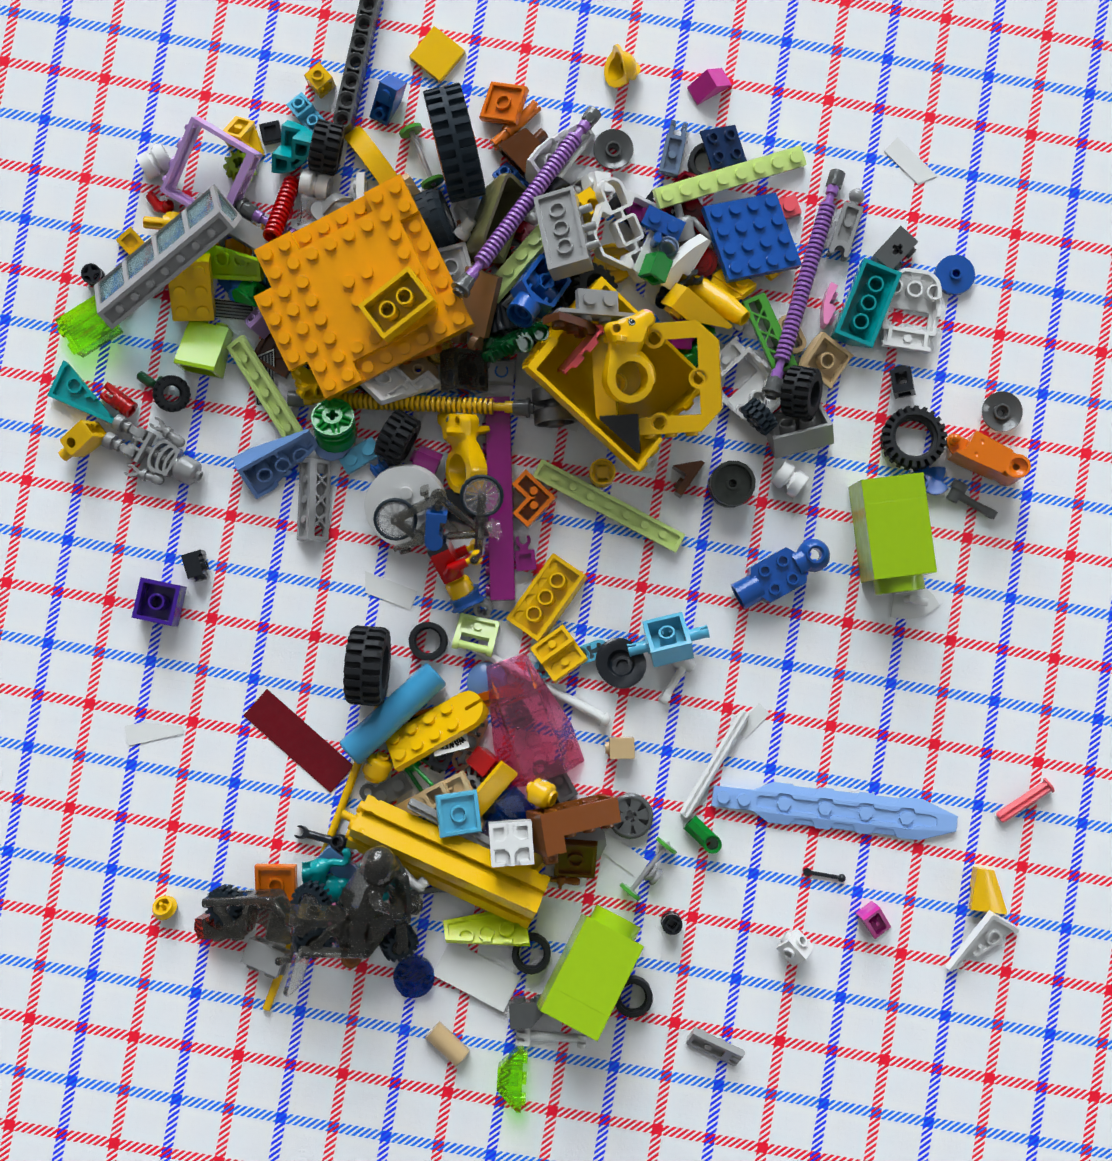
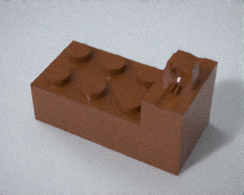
[525,794,621,865]

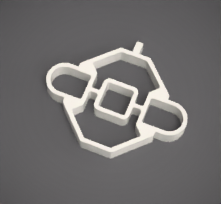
[587,177,659,283]

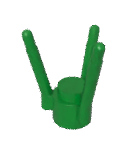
[403,758,443,792]

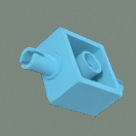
[627,612,710,668]

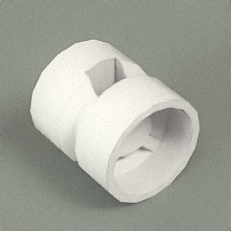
[136,143,171,180]
[298,169,333,200]
[770,461,809,498]

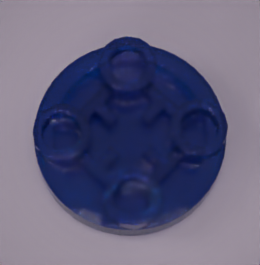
[393,955,435,998]

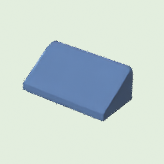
[316,844,361,881]

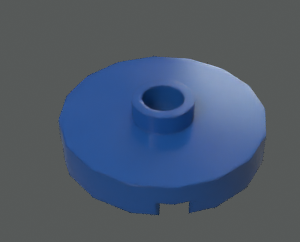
[934,254,975,295]

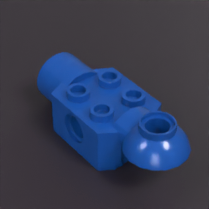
[506,253,572,328]
[731,539,830,610]

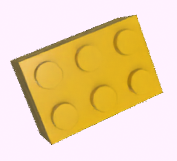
[168,254,216,321]
[358,266,438,343]

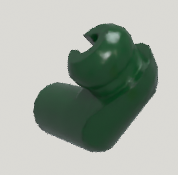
[136,371,162,388]

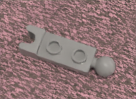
[826,188,865,262]

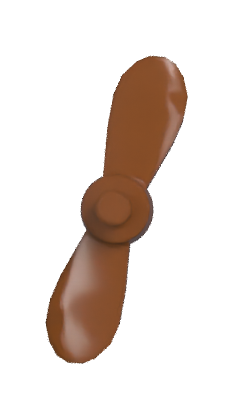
[549,876,580,889]

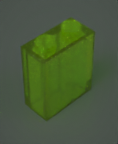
[55,295,124,358]

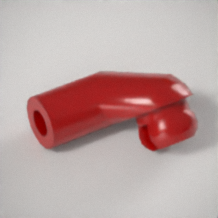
[146,192,174,214]

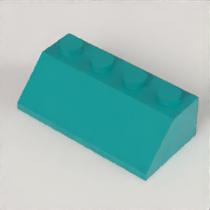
[830,258,902,348]

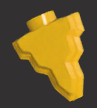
[291,366,324,401]

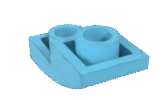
[286,92,325,133]

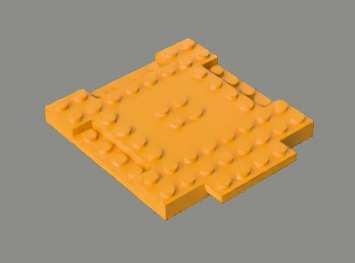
[253,174,475,400]

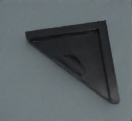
[599,414,641,453]

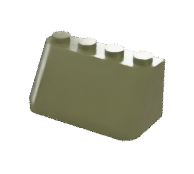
[465,173,527,264]

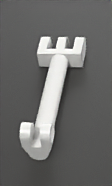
[515,1028,587,1049]

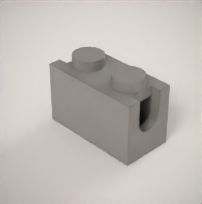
[240,936,293,979]

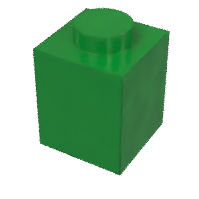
[638,251,673,286]

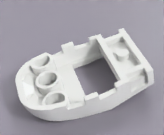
[880,268,942,354]
[701,336,780,421]

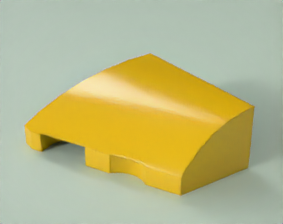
[969,866,1007,914]

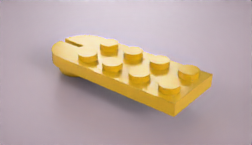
[385,691,489,772]

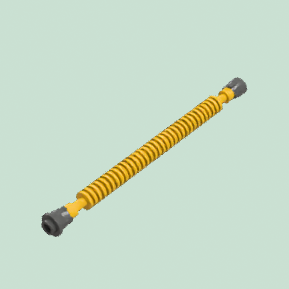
[287,390,534,418]

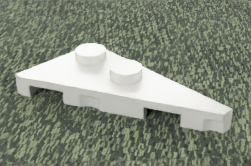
[945,910,1020,972]

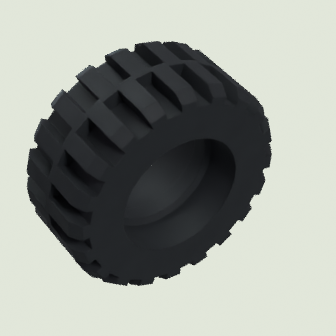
[343,625,391,706]

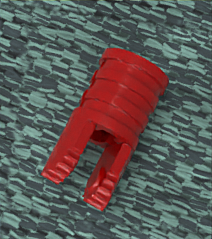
[99,382,138,418]

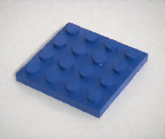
[701,192,802,283]

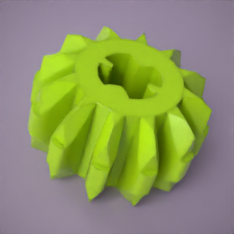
[223,149,258,182]

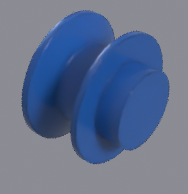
[370,459,389,478]

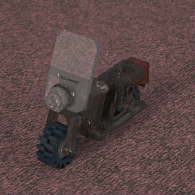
[194,880,332,997]

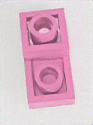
[820,282,838,329]

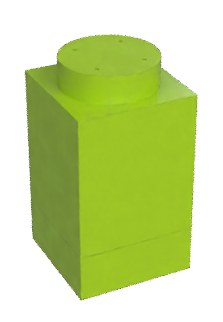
[848,472,937,595]
[537,904,644,1042]

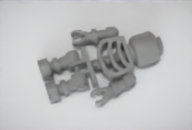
[102,414,203,485]

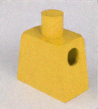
[58,420,106,461]

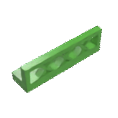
[742,292,798,373]

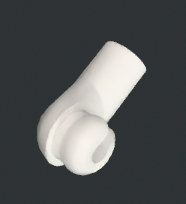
[398,868,429,892]

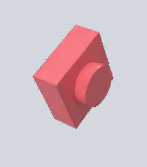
[779,194,802,220]

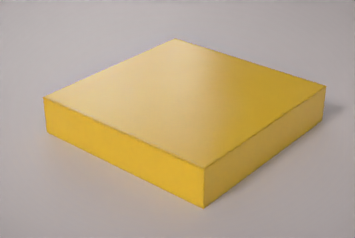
[409,26,466,84]

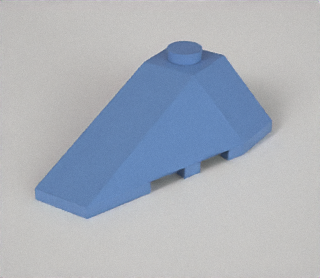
[232,429,318,499]

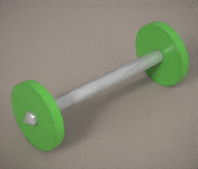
[399,123,444,189]
[620,837,677,901]

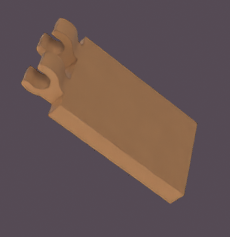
[451,266,503,350]

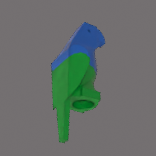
[217,279,266,307]

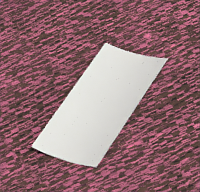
[433,943,521,1013]

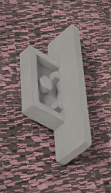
[553,288,636,324]

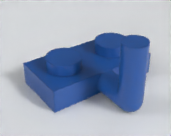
[640,205,686,248]

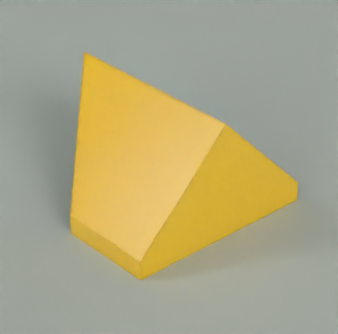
[223,116,266,157]

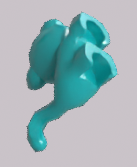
[302,848,352,904]

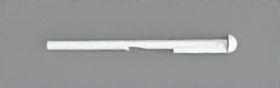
[469,641,610,726]

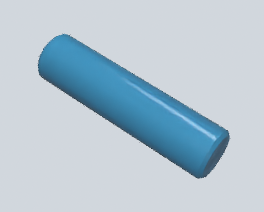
[340,663,446,764]

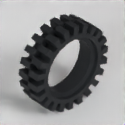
[880,405,947,471]

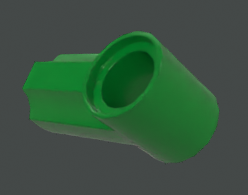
[683,815,722,854]

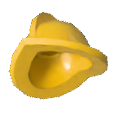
[604,44,641,88]

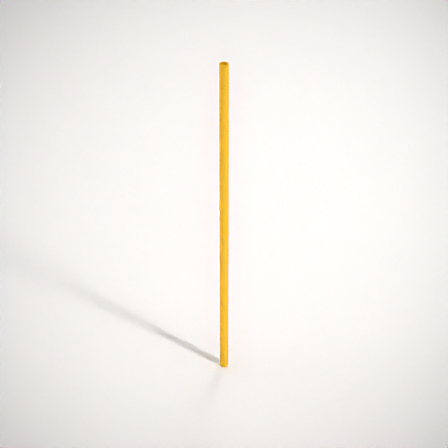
[262,706,378,1011]

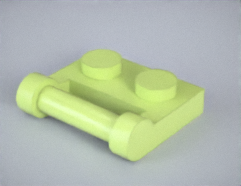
[451,612,500,657]

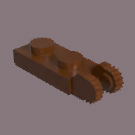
[543,311,597,339]

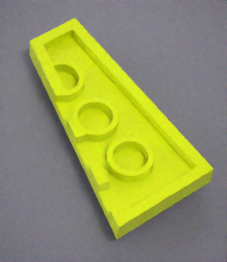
[443,912,531,947]

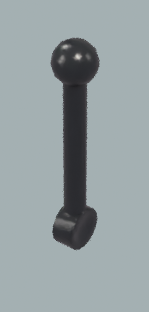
[803,868,846,882]

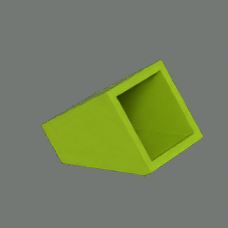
[173,321,233,379]

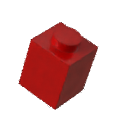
[466,746,500,778]

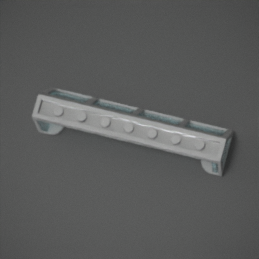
[94,184,243,329]

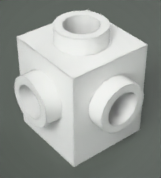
[776,928,814,966]

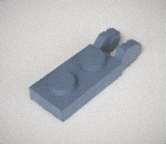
[658,120,688,178]

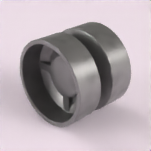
[531,387,577,428]

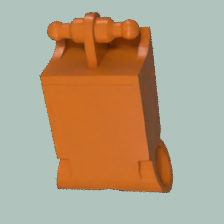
[946,431,1031,486]

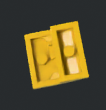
[530,624,588,684]

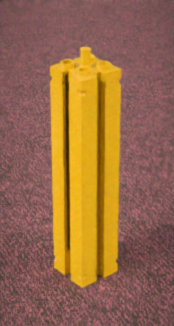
[340,794,551,929]

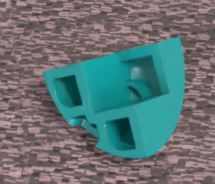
[271,120,313,173]

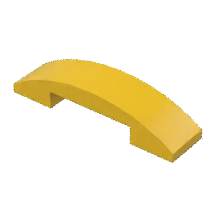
[344,125,397,184]

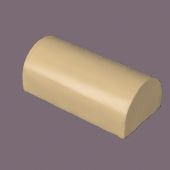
[425,1021,470,1066]

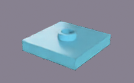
[435,789,482,838]

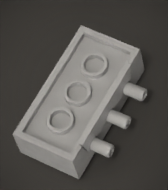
[533,185,601,281]

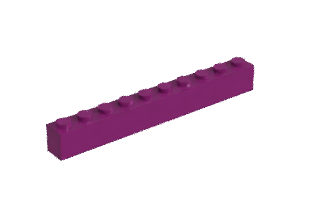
[482,396,515,601]

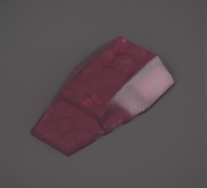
[486,653,585,788]

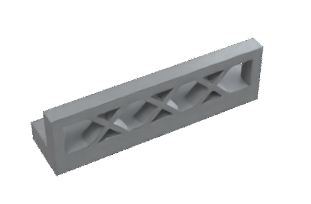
[297,458,332,541]

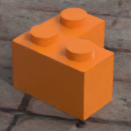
[512,469,556,529]

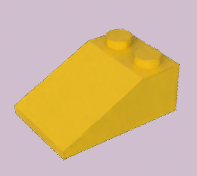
[661,283,732,329]

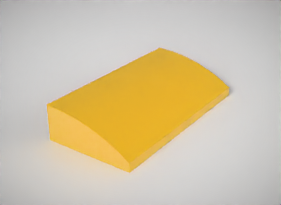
[506,553,588,642]

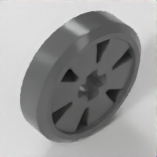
[612,793,653,839]

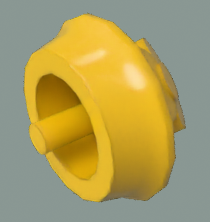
[152,896,177,920]

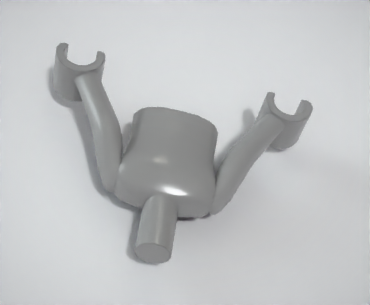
[674,204,712,249]

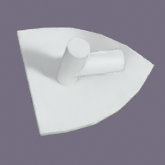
[890,587,940,619]

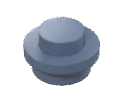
[659,236,679,257]

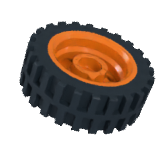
[423,82,486,203]

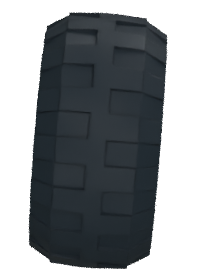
[414,188,459,248]

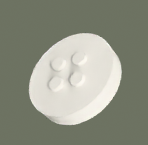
[364,464,448,547]

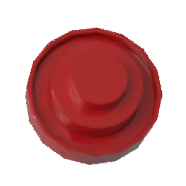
[695,248,718,277]

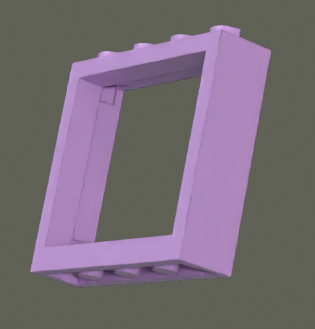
[160,117,262,207]

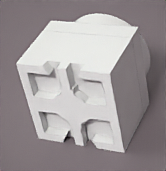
[488,819,534,868]

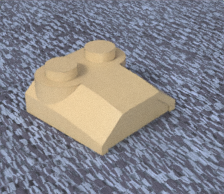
[798,332,854,389]

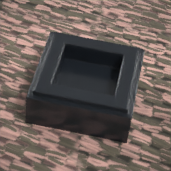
[259,120,281,146]

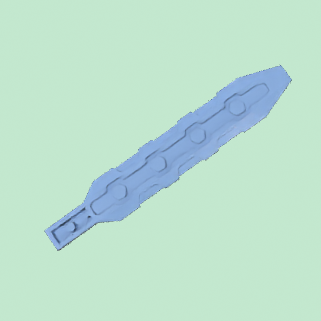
[711,782,958,840]

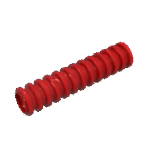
[263,176,299,242]

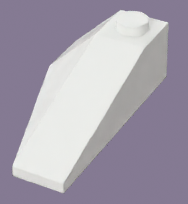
[525,121,595,183]

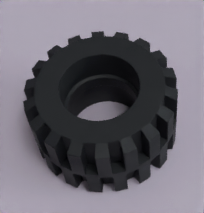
[308,119,345,176]
[563,263,618,306]
[780,365,823,419]
[374,409,421,465]

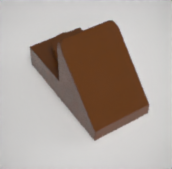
[672,460,705,498]

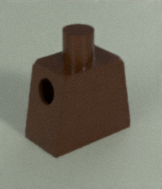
[499,128,548,179]

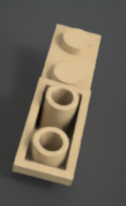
[395,770,473,817]

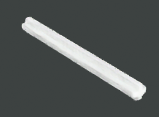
[680,710,750,819]

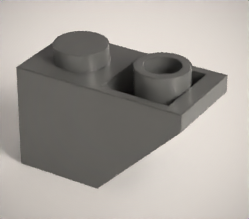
[509,994,544,1030]

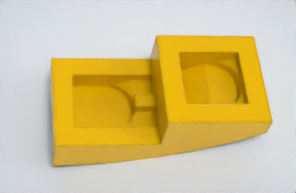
[115,226,145,255]

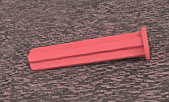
[996,778,1055,823]

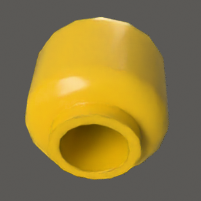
[362,752,393,784]
[526,778,558,809]

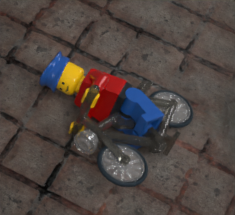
[373,474,504,613]

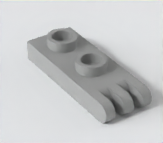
[685,1027,745,1066]

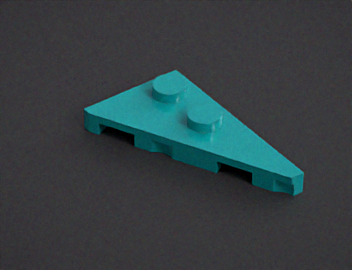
[47,360,114,424]

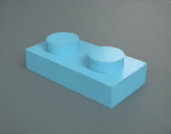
[339,436,379,475]

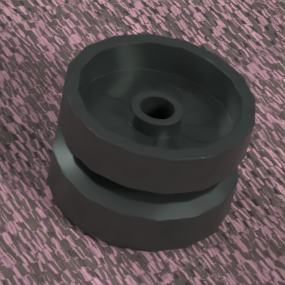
[708,461,756,508]

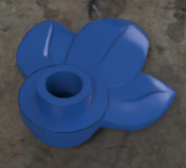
[914,466,948,495]

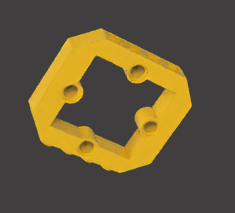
[592,320,723,439]

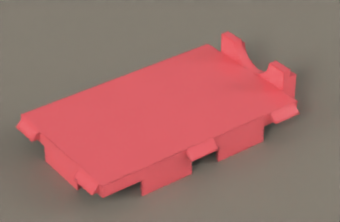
[557,323,604,375]

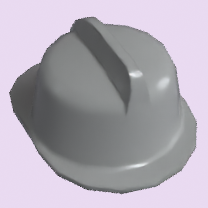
[311,193,354,220]

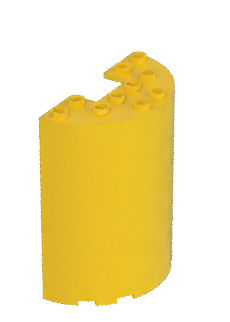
[522,276,705,472]

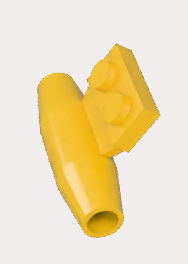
[678,268,757,326]

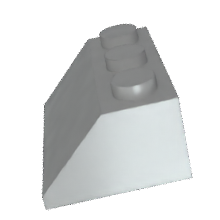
[766,402,834,459]

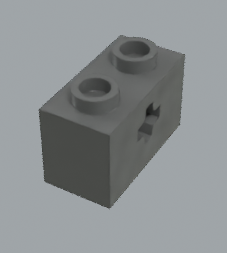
[870,225,919,271]

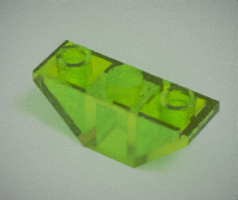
[497,1046,528,1113]

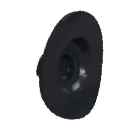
[595,638,647,689]

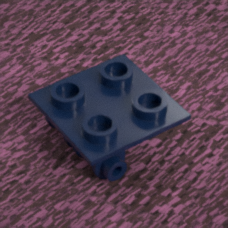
[700,125,747,170]

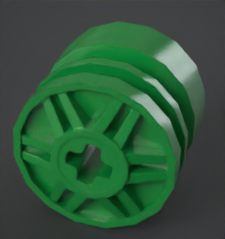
[311,398,357,453]

